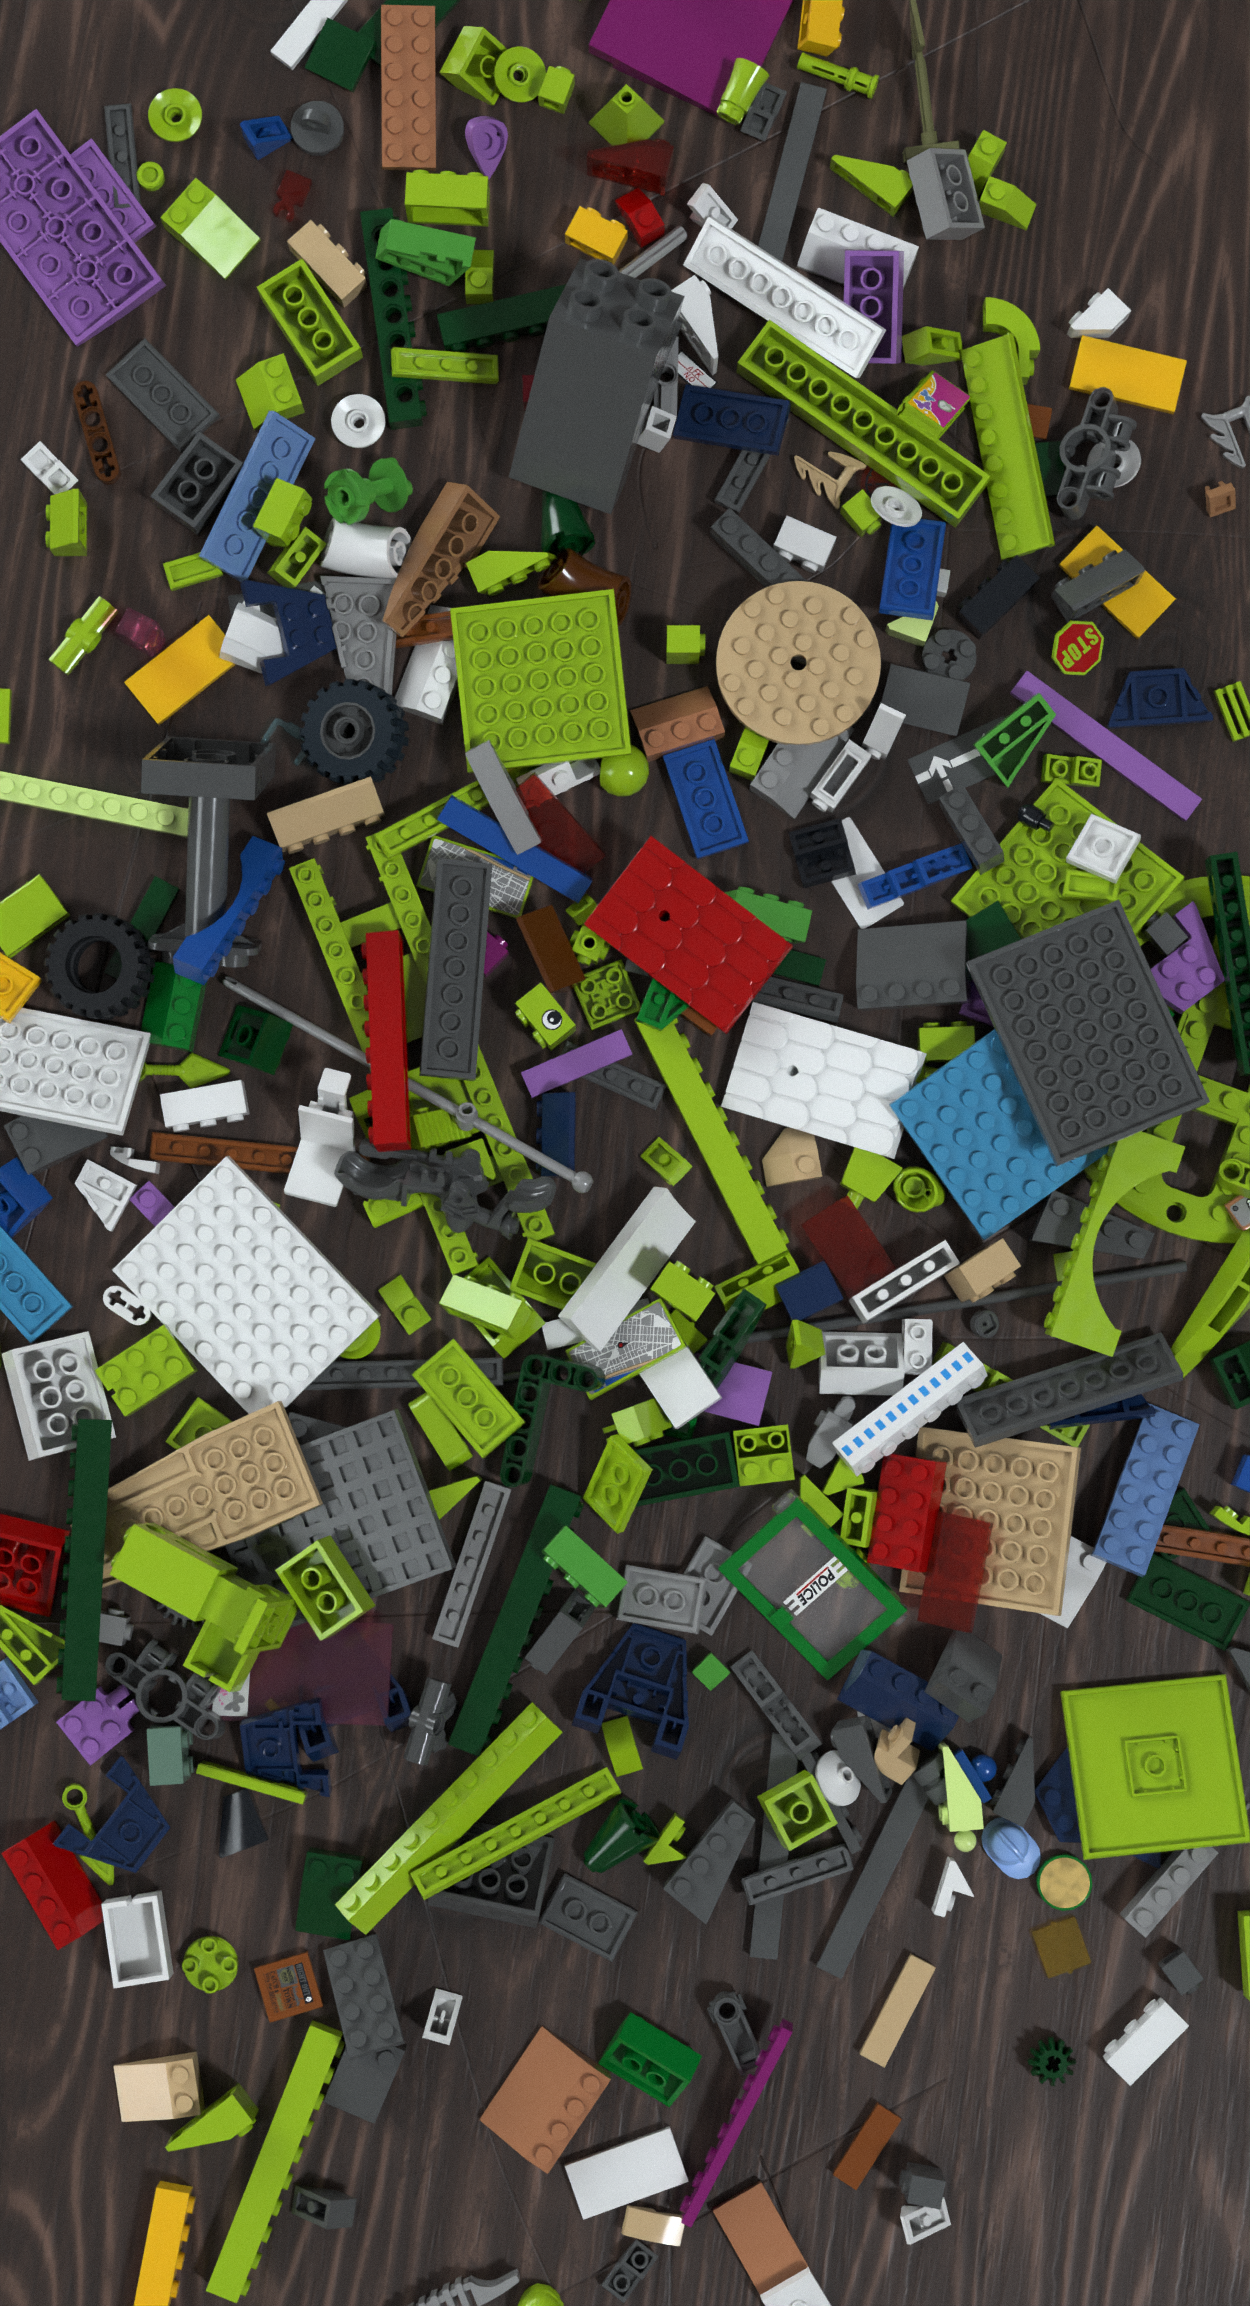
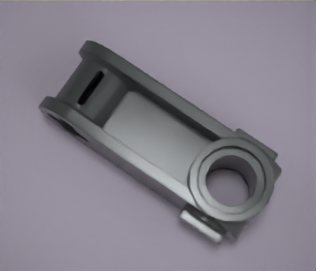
[707,1991,761,2077]

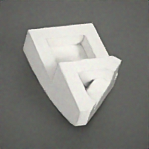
[110,1146,160,1174]

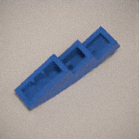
[858,843,973,910]

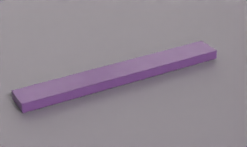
[1010,671,1202,822]

